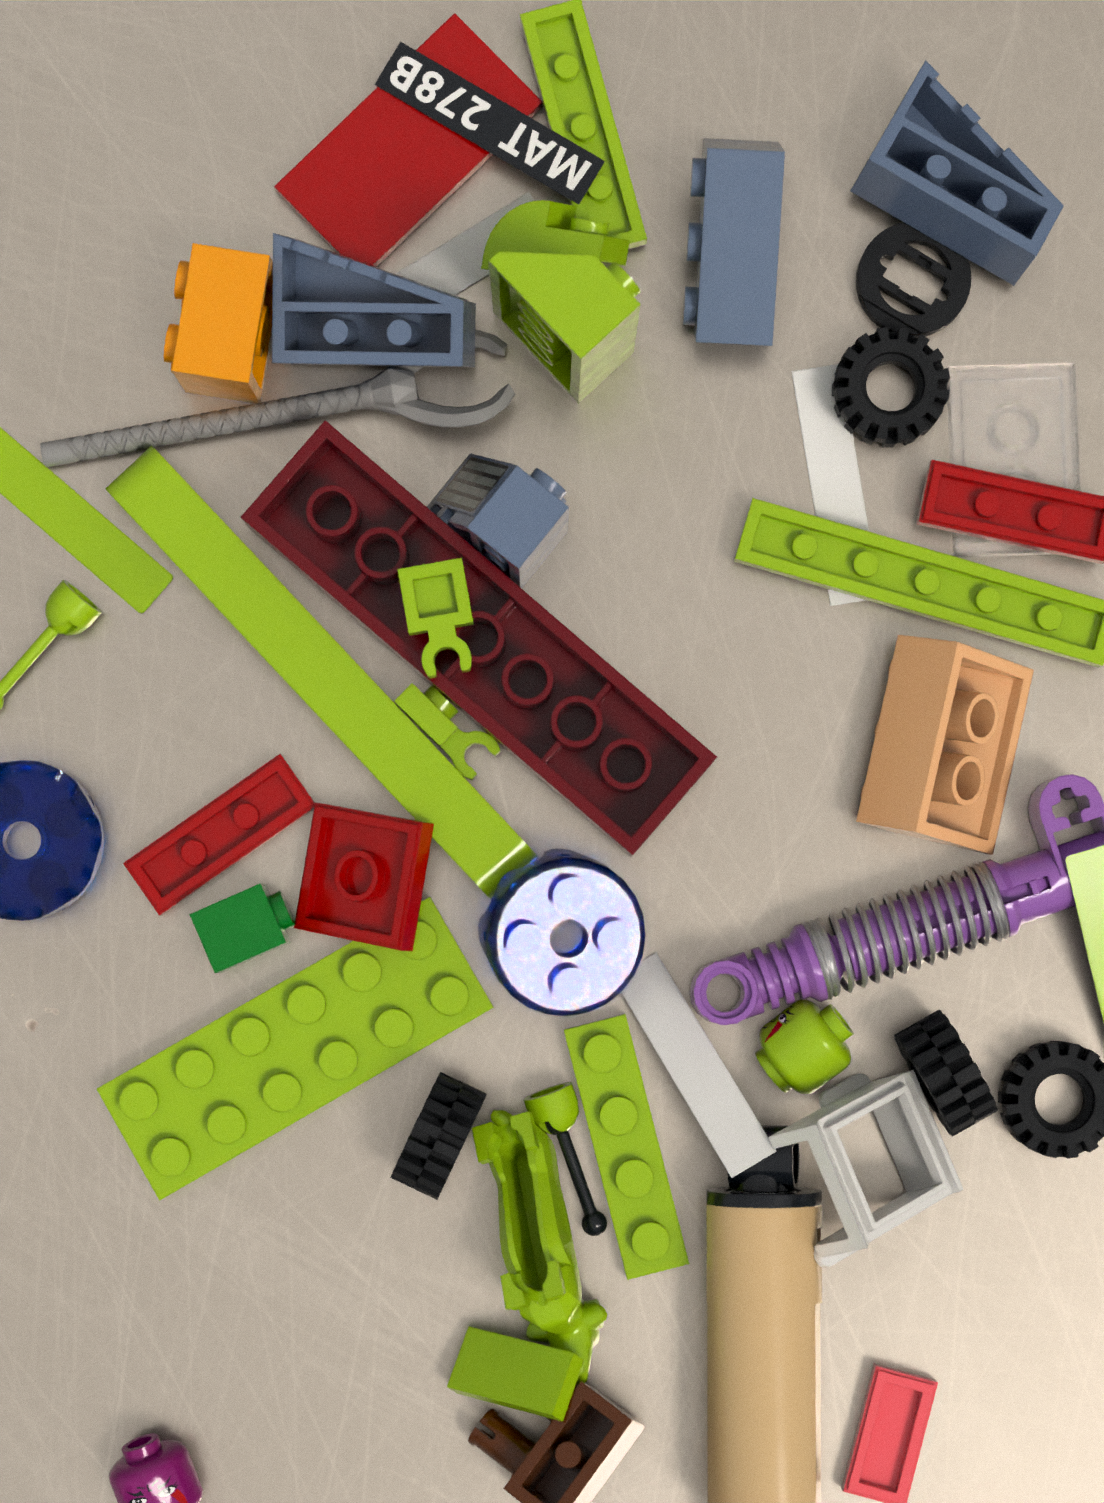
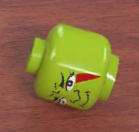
[755,999,854,1095]

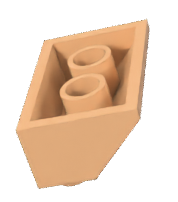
[856,635,1034,855]

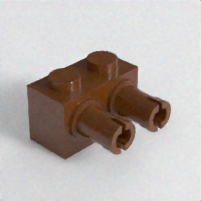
[468,1381,645,1503]

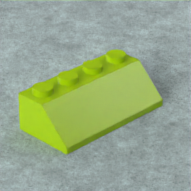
[489,251,641,404]

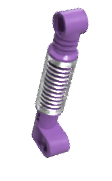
[689,774,1104,1025]

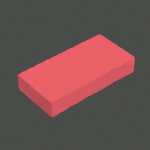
[841,1363,938,1503]

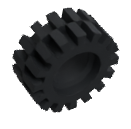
[832,327,950,448]
[894,1009,998,1137]
[998,1041,1104,1159]
[390,1072,487,1200]

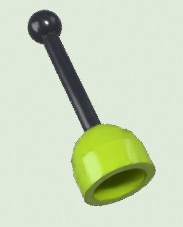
[523,1082,607,1236]

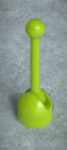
[0,580,102,710]

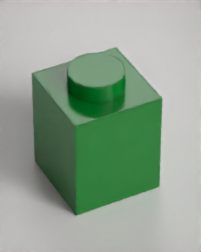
[189,883,295,974]

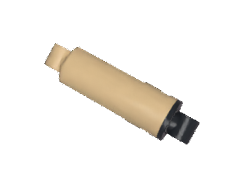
[706,1125,822,1503]

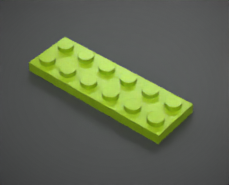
[97,897,494,1201]

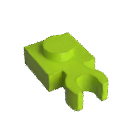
[397,558,474,679]

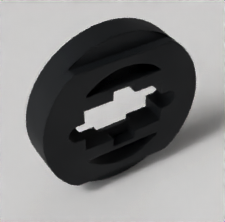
[856,223,971,338]

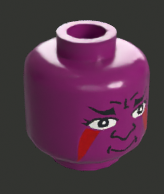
[109,1433,204,1503]

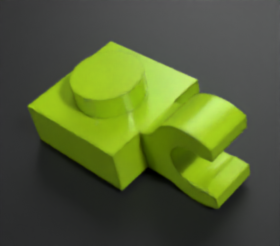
[394,683,501,780]

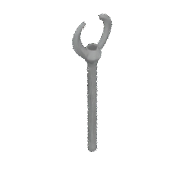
[40,330,515,467]

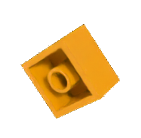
[164,243,273,404]

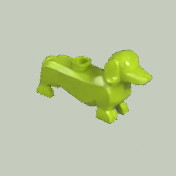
[472,1110,607,1384]

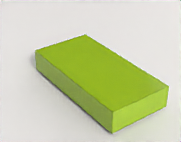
[447,1326,584,1422]

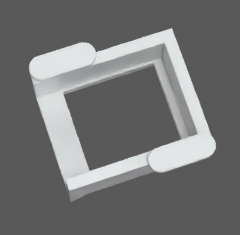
[769,1070,963,1267]

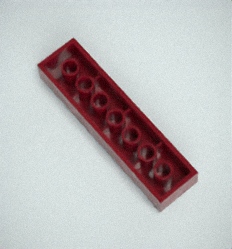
[241,420,717,857]

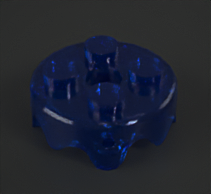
[0,760,104,921]
[478,849,646,1016]

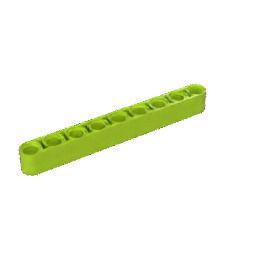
[105,446,538,900]

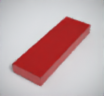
[916,460,1104,564]
[123,754,315,916]

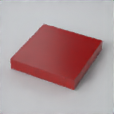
[294,802,434,951]

